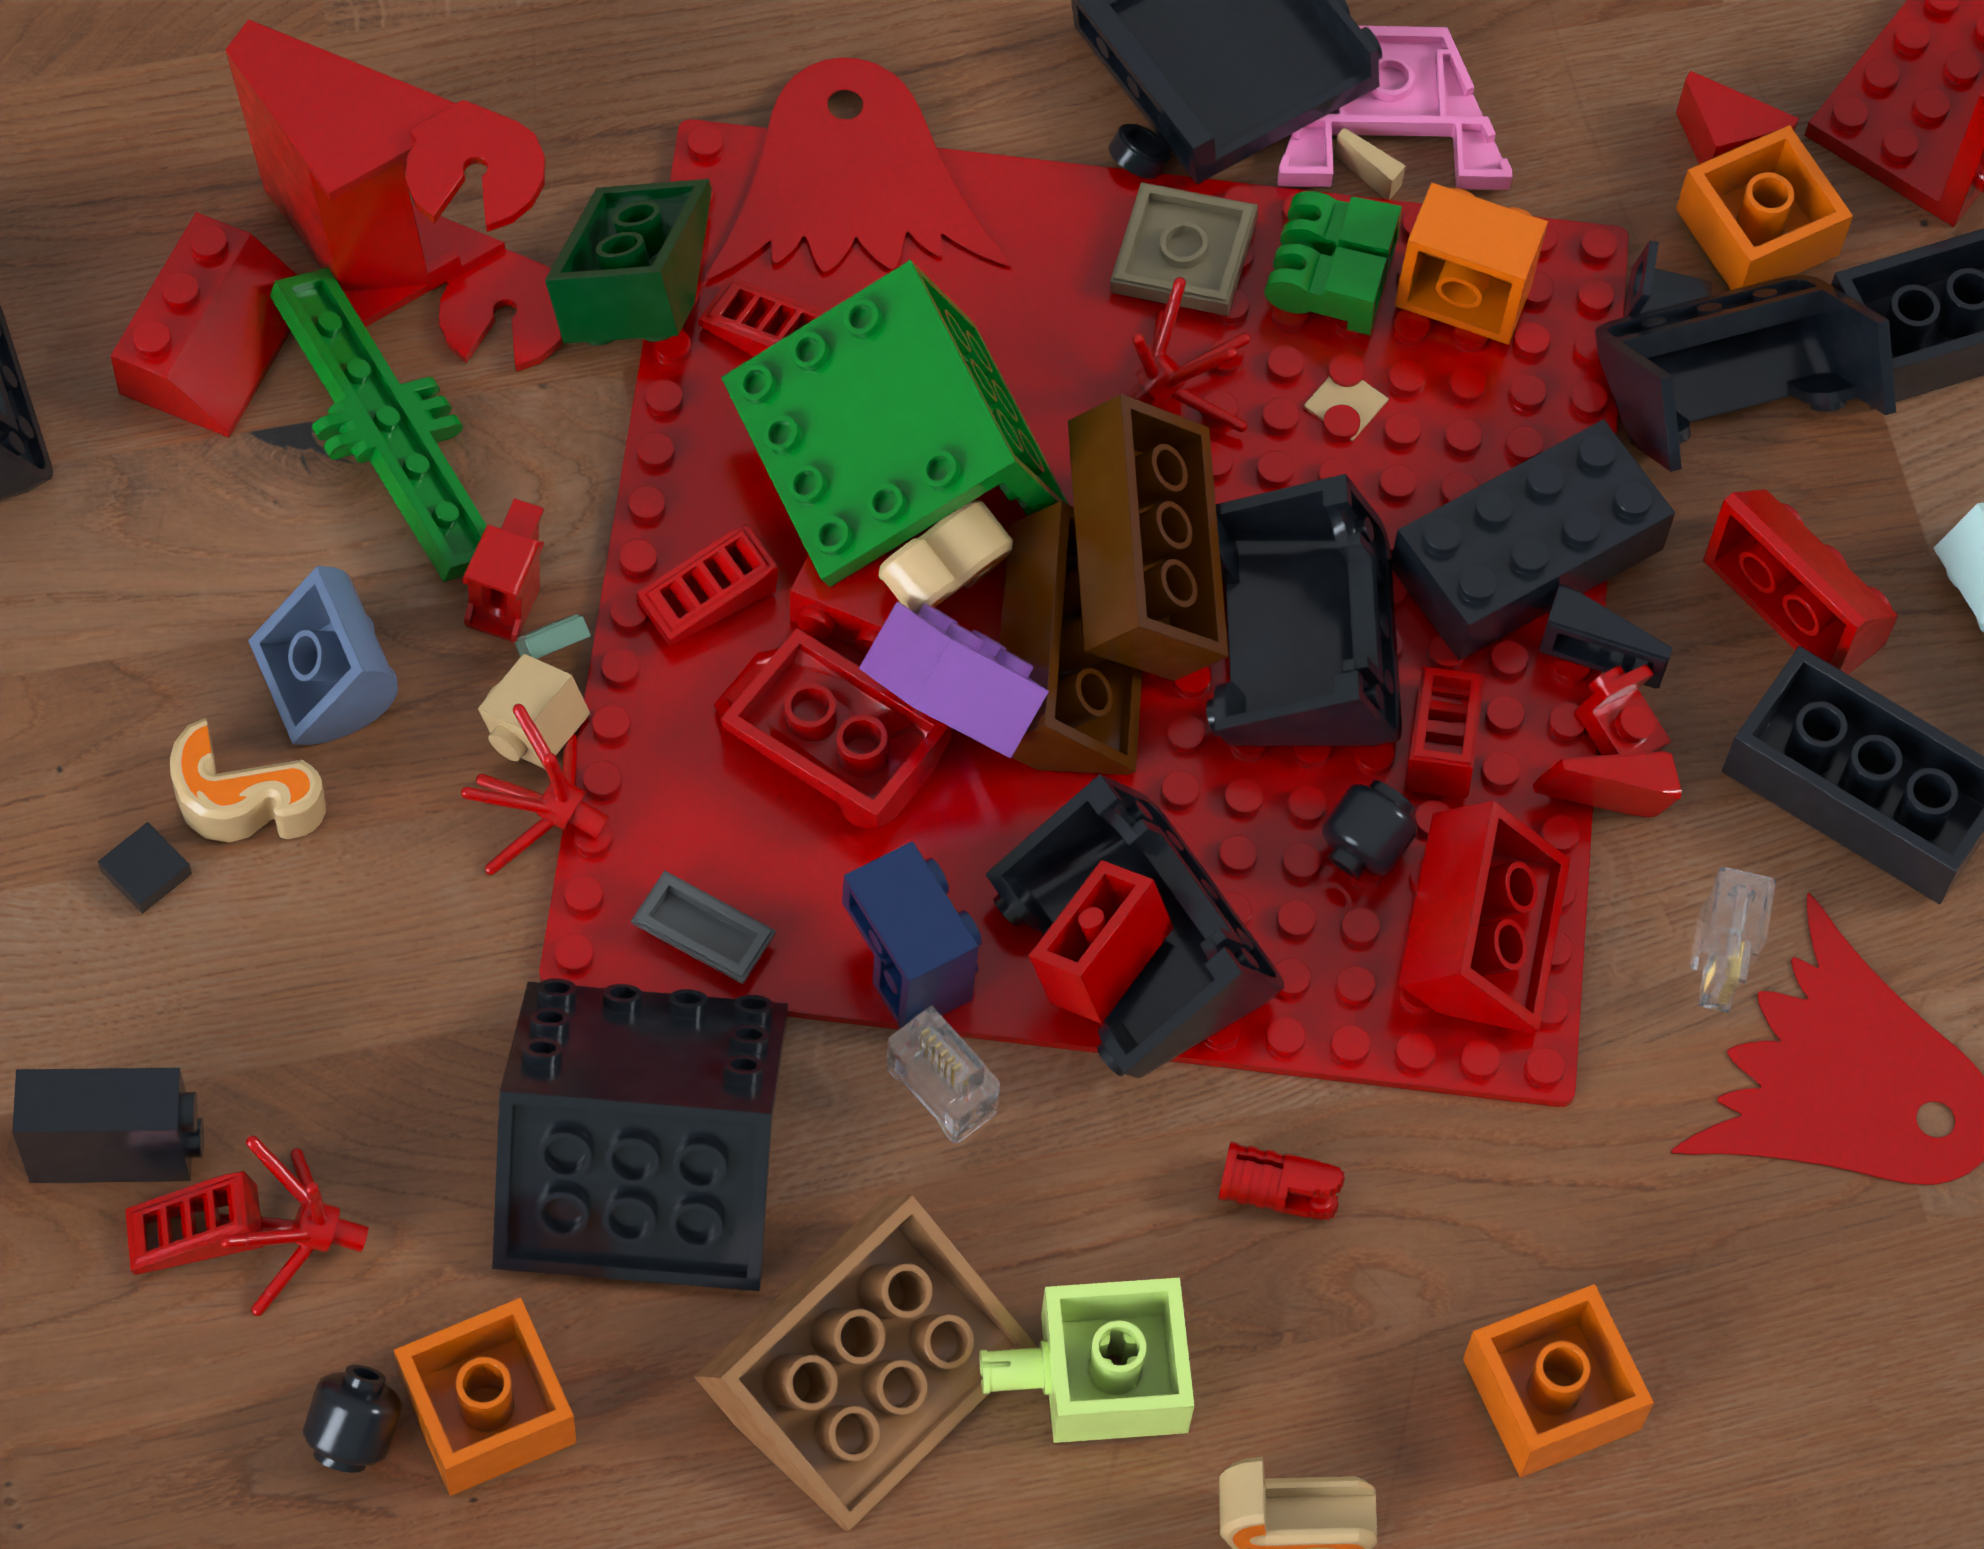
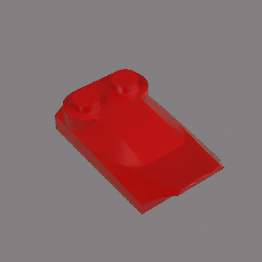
[713,628,952,829]

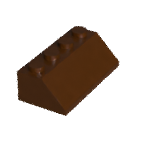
[1000,501,1142,775]

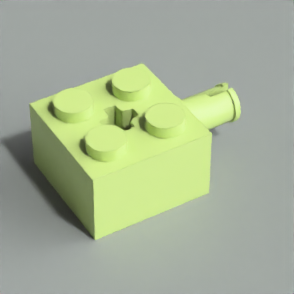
[979,1277,1194,1443]

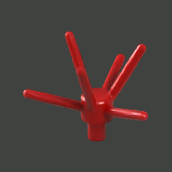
[1126,277,1251,432]
[460,704,609,875]
[219,1136,369,1316]

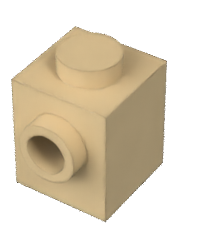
[478,654,591,769]

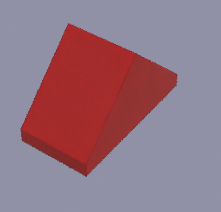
[1676,71,1799,164]

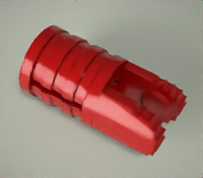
[1218,1141,1345,1221]

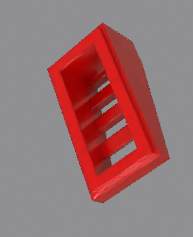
[698,276,825,356]
[636,524,778,646]
[1405,666,1485,799]
[125,1170,264,1275]

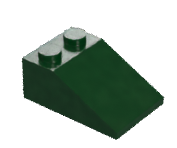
[545,179,712,346]

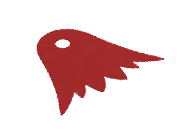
[706,57,1012,279]
[1671,893,1984,1185]

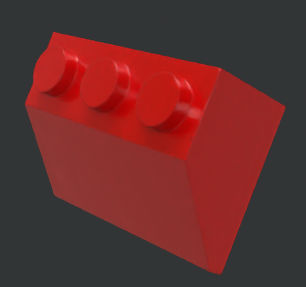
[110,212,297,438]
[1703,489,1898,675]
[1399,800,1571,1033]

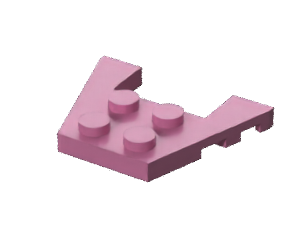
[1277,26,1513,190]

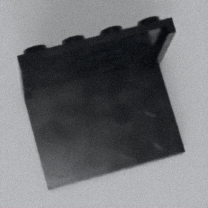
[492,978,788,1291]

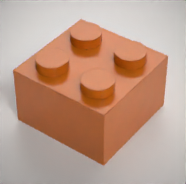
[1676,125,1853,290]
[1394,182,1548,345]
[1463,1284,1654,1478]
[394,1297,577,1496]

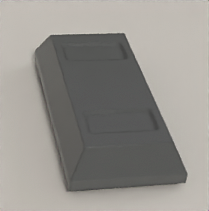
[631,870,776,984]

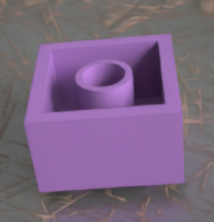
[859,602,1049,758]

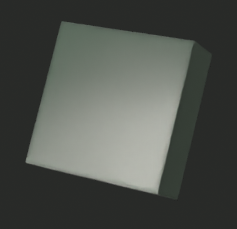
[514,614,591,659]

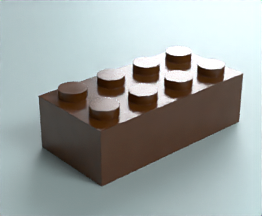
[1068,394,1229,681]

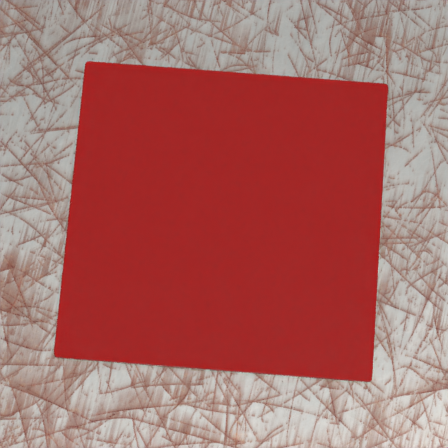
[539,119,1629,1107]

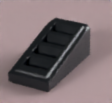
[1539,584,1673,689]

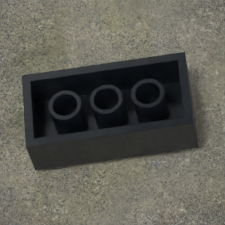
[1831,228,1984,410]
[1391,419,1675,661]
[1721,646,1984,905]

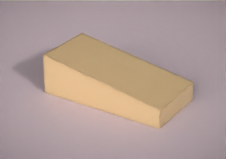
[1334,128,1406,200]

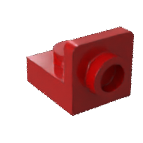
[1575,664,1671,756]

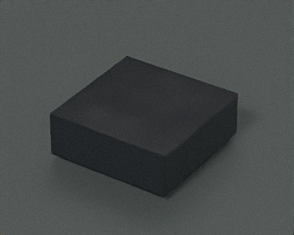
[98,822,192,914]

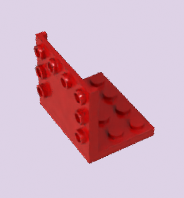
[1804,0,1984,227]

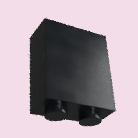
[12,1068,204,1183]

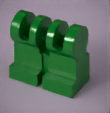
[1264,191,1402,336]

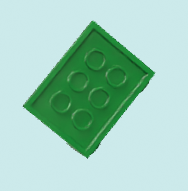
[721,260,1070,587]

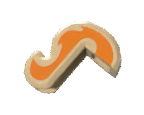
[878,500,1013,613]
[170,718,326,843]
[1219,1456,1377,1549]

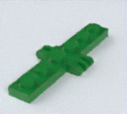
[270,267,486,582]

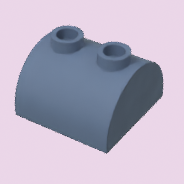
[248,566,398,745]

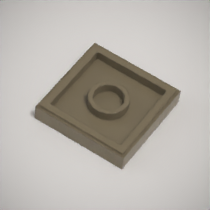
[1110,182,1258,316]

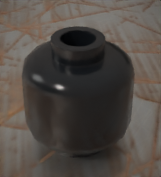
[1322,780,1418,879]
[303,1365,402,1473]

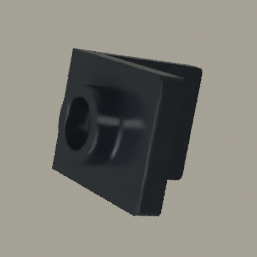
[1624,240,1713,317]

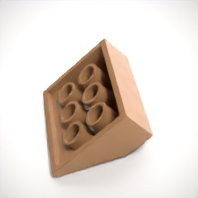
[694,1195,1037,1531]

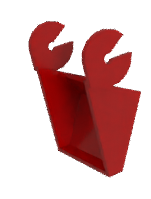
[225,19,563,372]

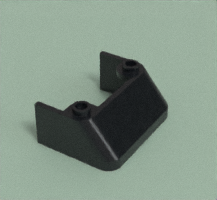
[1595,275,1897,472]

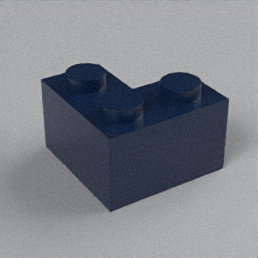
[842,841,982,1035]

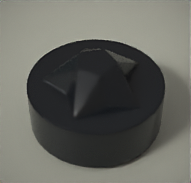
[1109,124,1171,179]

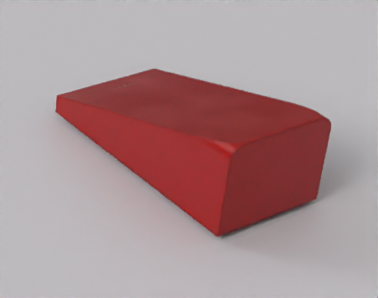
[1532,751,1682,817]

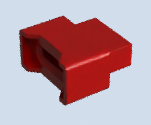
[463,498,544,642]

